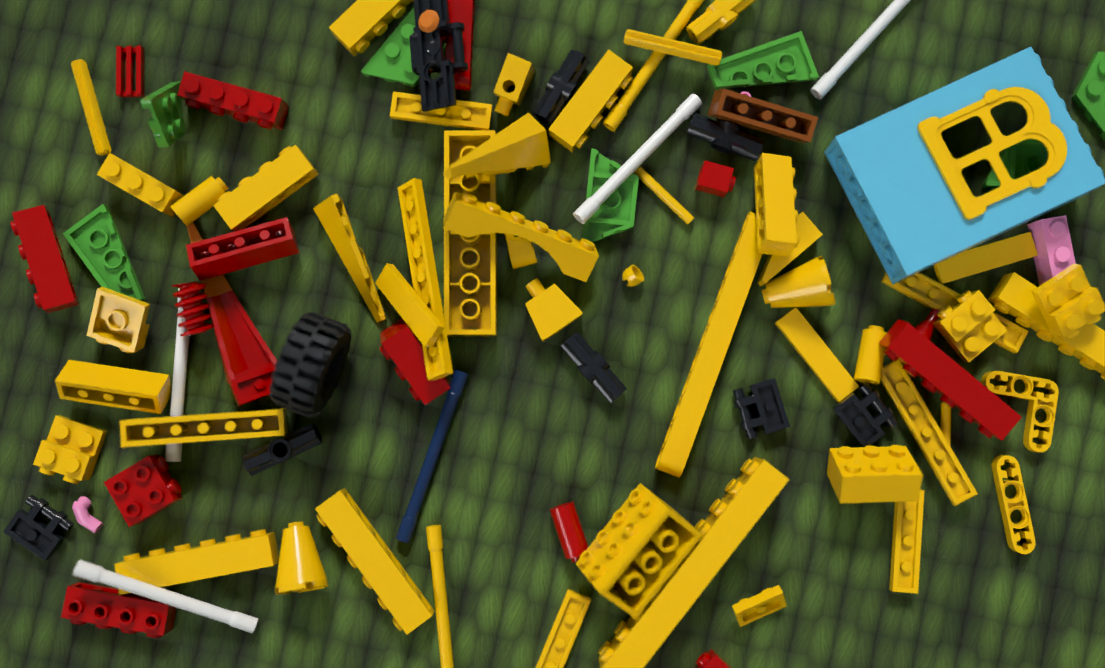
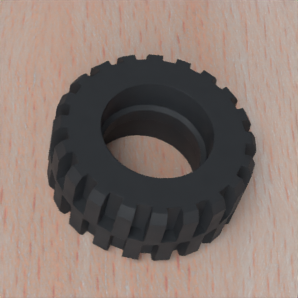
[270,312,352,417]

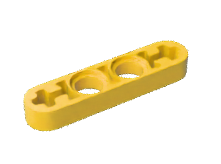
[992,455,1036,554]

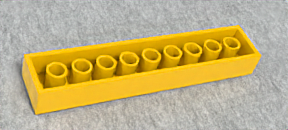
[598,457,789,668]

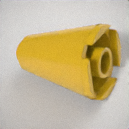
[761,256,835,308]
[275,522,329,595]

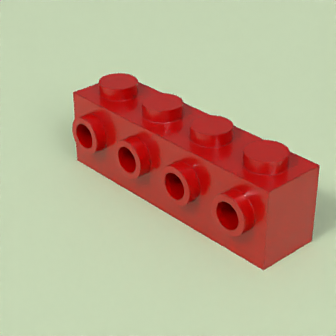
[177,71,289,130]
[10,205,79,313]
[186,217,300,281]
[61,582,177,638]

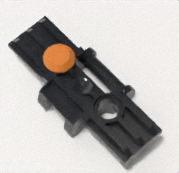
[409,0,468,112]

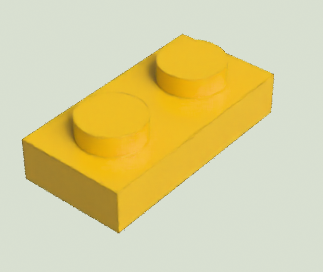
[732,585,787,627]

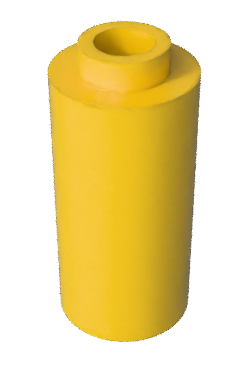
[170,176,228,226]
[854,325,886,384]

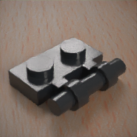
[732,378,790,439]
[832,382,898,447]
[3,495,74,561]

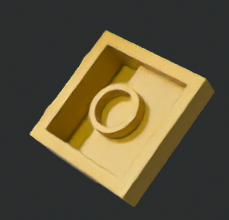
[1031,264,1105,338]
[86,287,150,353]
[933,290,1007,363]
[33,415,107,484]

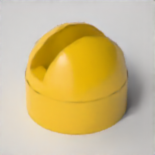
[622,264,644,287]

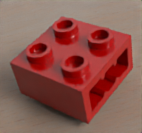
[104,454,183,527]

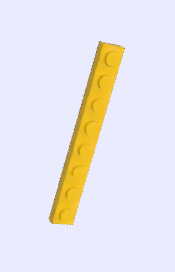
[397,178,453,380]

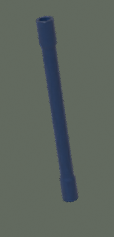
[395,369,469,543]

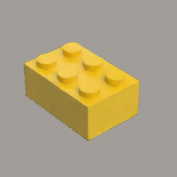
[827,445,923,503]

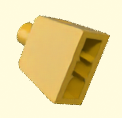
[494,53,536,117]
[525,278,583,342]

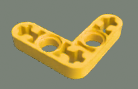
[981,371,1059,452]

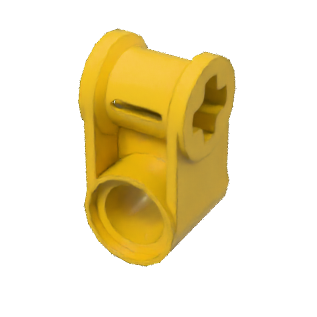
[504,233,537,269]

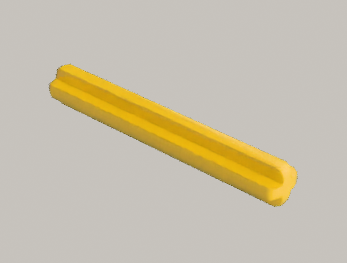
[624,29,722,66]
[71,59,111,155]

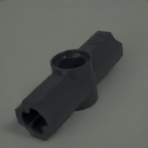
[533,49,590,125]
[686,113,765,162]
[561,332,627,403]
[242,423,323,476]

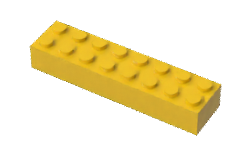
[444,130,497,337]

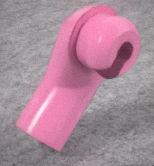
[72,496,103,534]

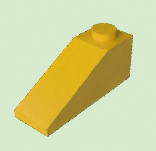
[757,212,823,286]

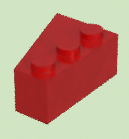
[380,318,451,405]

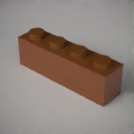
[708,89,818,143]

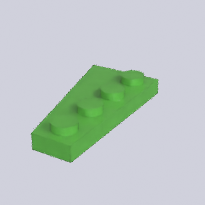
[707,31,819,90]
[62,203,146,301]

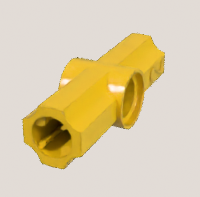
[686,0,757,45]

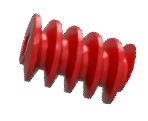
[171,282,213,336]

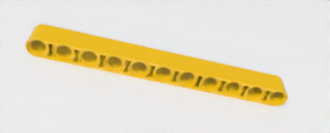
[655,211,762,478]

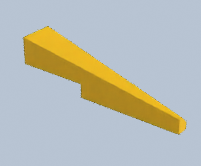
[444,112,551,180]
[313,194,387,323]

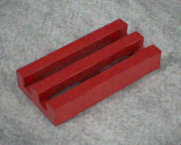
[116,45,144,97]

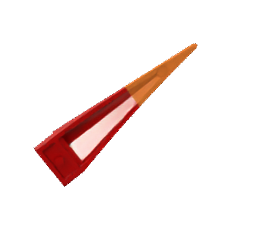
[187,222,277,406]

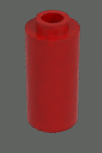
[549,501,588,562]

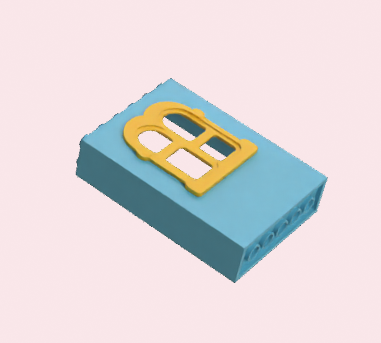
[824,47,1105,284]

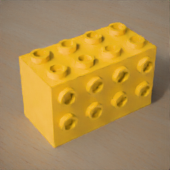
[576,483,703,618]

